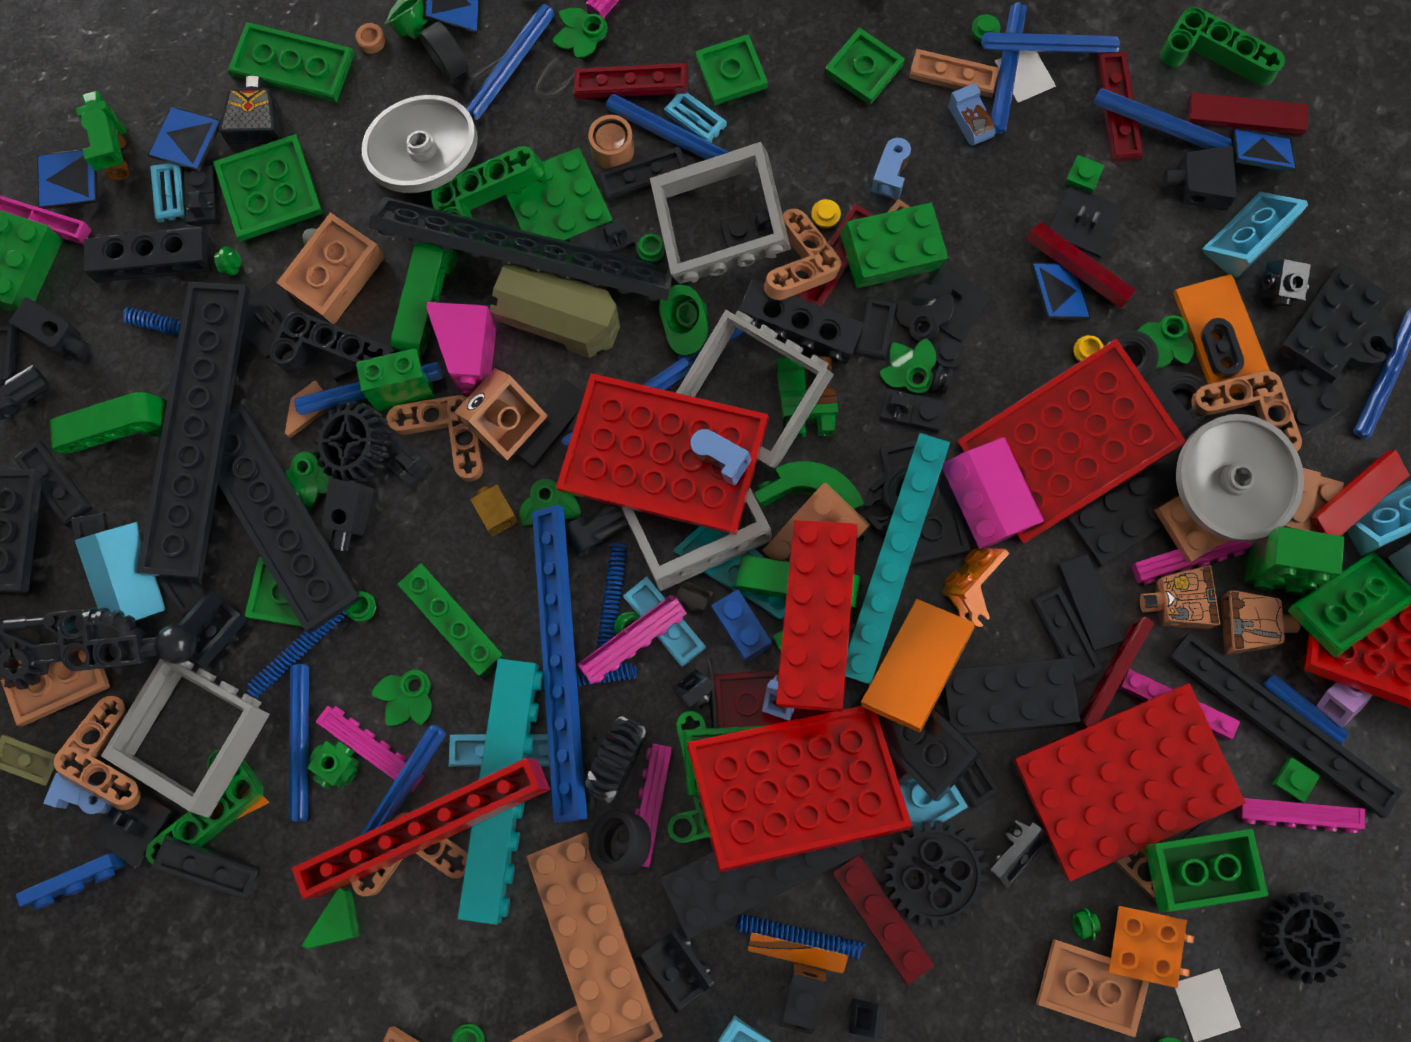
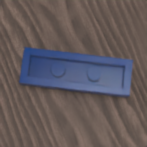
[16,854,124,910]

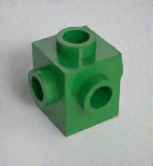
[307,741,360,789]

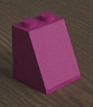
[426,302,496,397]

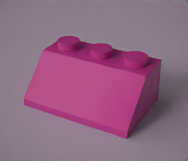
[942,437,1044,549]

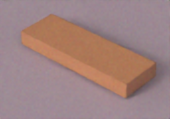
[909,49,1000,98]

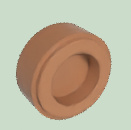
[355,23,386,54]

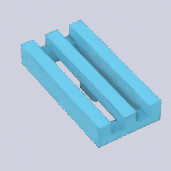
[664,93,727,143]
[150,163,186,223]

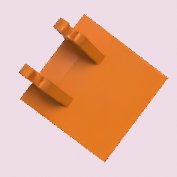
[939,548,1009,627]
[1109,906,1194,988]

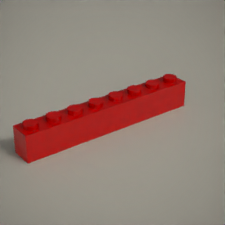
[292,758,550,899]

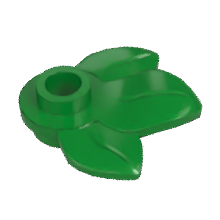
[553,8,608,58]
[1138,315,1194,369]
[880,338,937,394]
[285,452,332,512]
[520,478,581,526]
[372,670,432,726]

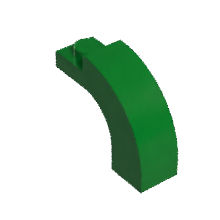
[753,461,865,513]

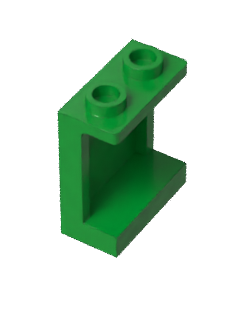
[356,349,436,413]

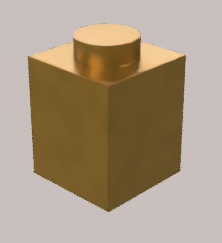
[470,484,518,537]

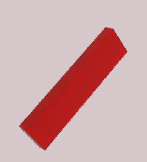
[1310,450,1410,536]

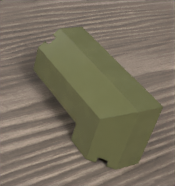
[490,264,620,358]

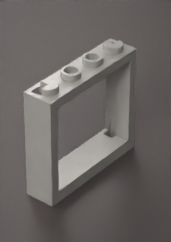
[650,142,791,284]
[676,310,834,468]
[621,489,773,591]
[101,658,270,818]

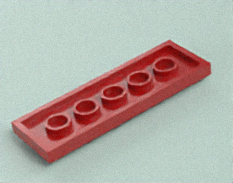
[776,520,858,712]

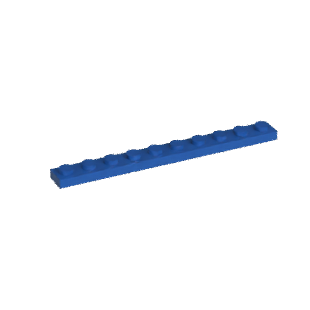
[532,505,587,823]

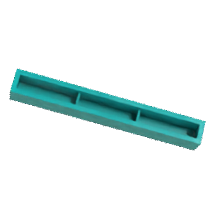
[846,433,950,685]
[458,658,543,925]

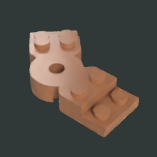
[1154,468,1344,563]

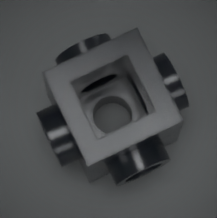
[1262,259,1311,306]

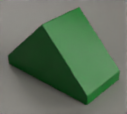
[302,888,360,949]

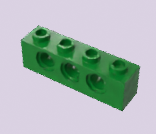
[398,564,508,681]

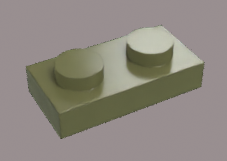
[0,735,57,787]

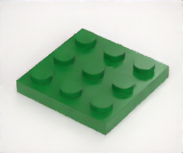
[213,134,323,242]
[506,147,613,242]

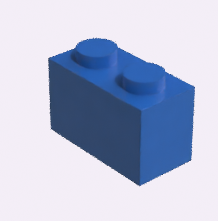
[711,589,772,664]

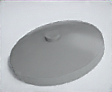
[361,95,478,193]
[1176,414,1304,542]

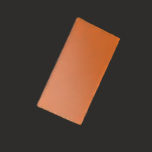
[1173,274,1270,401]
[861,599,975,733]

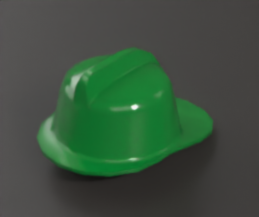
[383,0,428,40]
[659,284,709,356]

